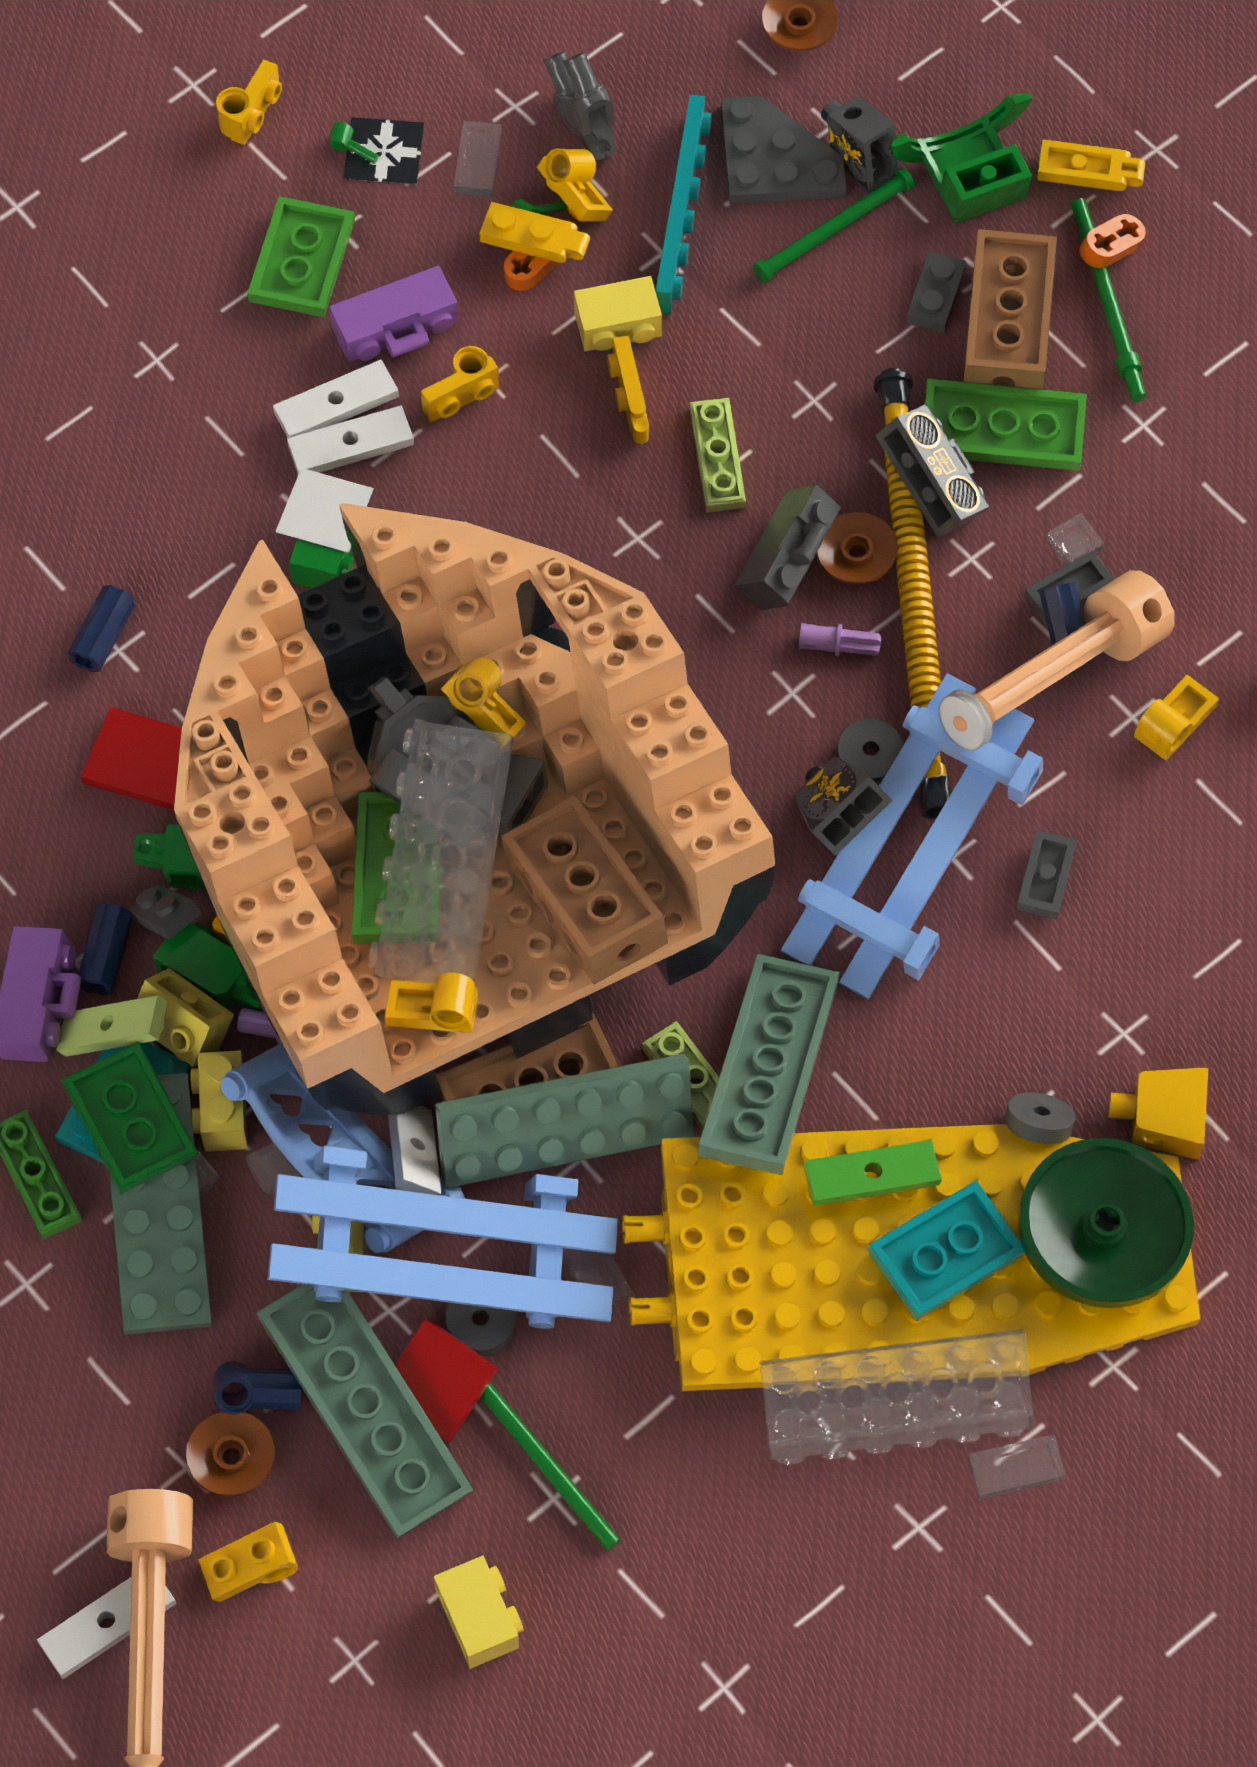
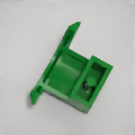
[891,93,1033,224]

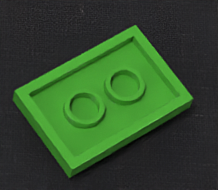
[247,196,355,318]

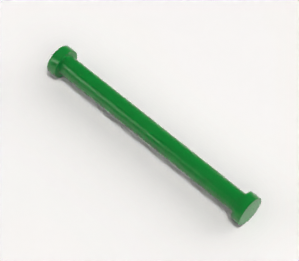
[752,168,915,284]

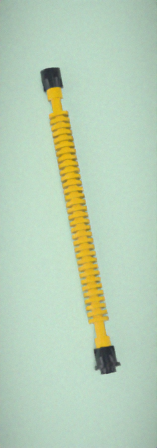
[873,368,952,819]

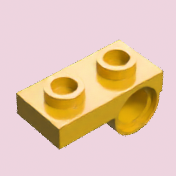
[216,59,282,145]
[537,148,613,222]
[421,346,499,423]
[441,657,526,749]
[1134,675,1219,761]
[385,972,479,1033]
[198,1522,298,1602]

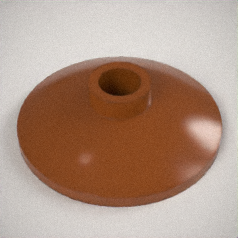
[762,0,839,51]
[817,512,898,585]
[186,1411,275,1497]

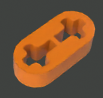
[1079,214,1146,268]
[504,251,559,291]

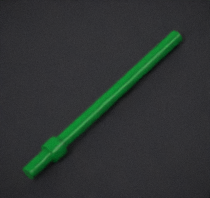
[1071,198,1147,402]
[480,1382,621,1551]

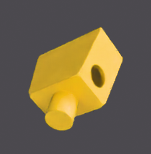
[1108,1068,1208,1160]

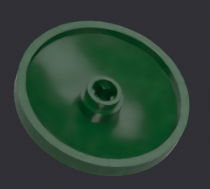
[1018,1138,1194,1308]

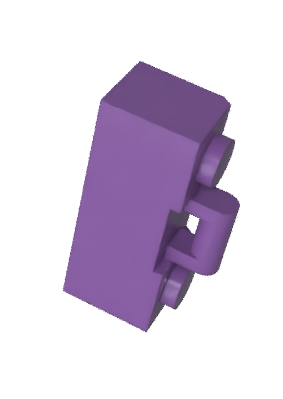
[329,265,459,363]
[0,926,81,1062]

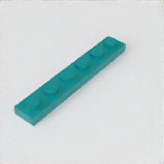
[655,95,712,314]

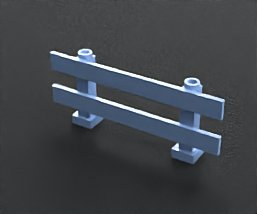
[780,673,1043,1000]
[267,1146,618,1329]

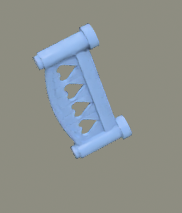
[221,1041,465,1253]

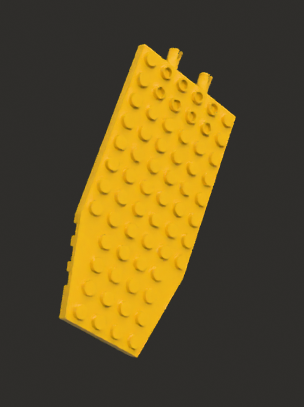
[622,1124,1200,1391]

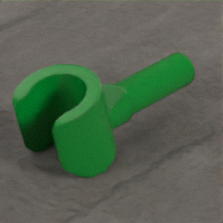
[330,121,379,164]
[511,198,567,215]

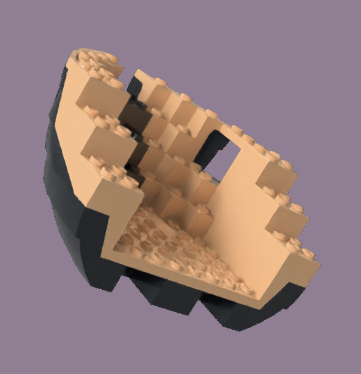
[174,503,775,1115]

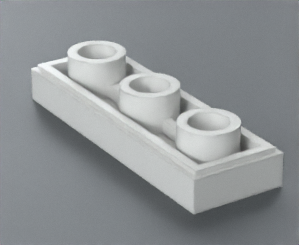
[273,359,399,438]
[287,405,414,474]
[388,1106,441,1195]
[37,1577,176,1680]

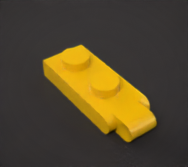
[1037,139,1146,191]
[479,202,590,263]
[607,335,649,444]

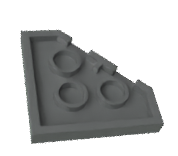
[721,96,846,204]

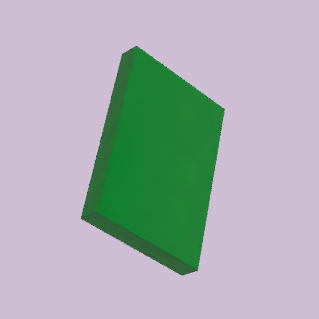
[61,1042,198,1195]

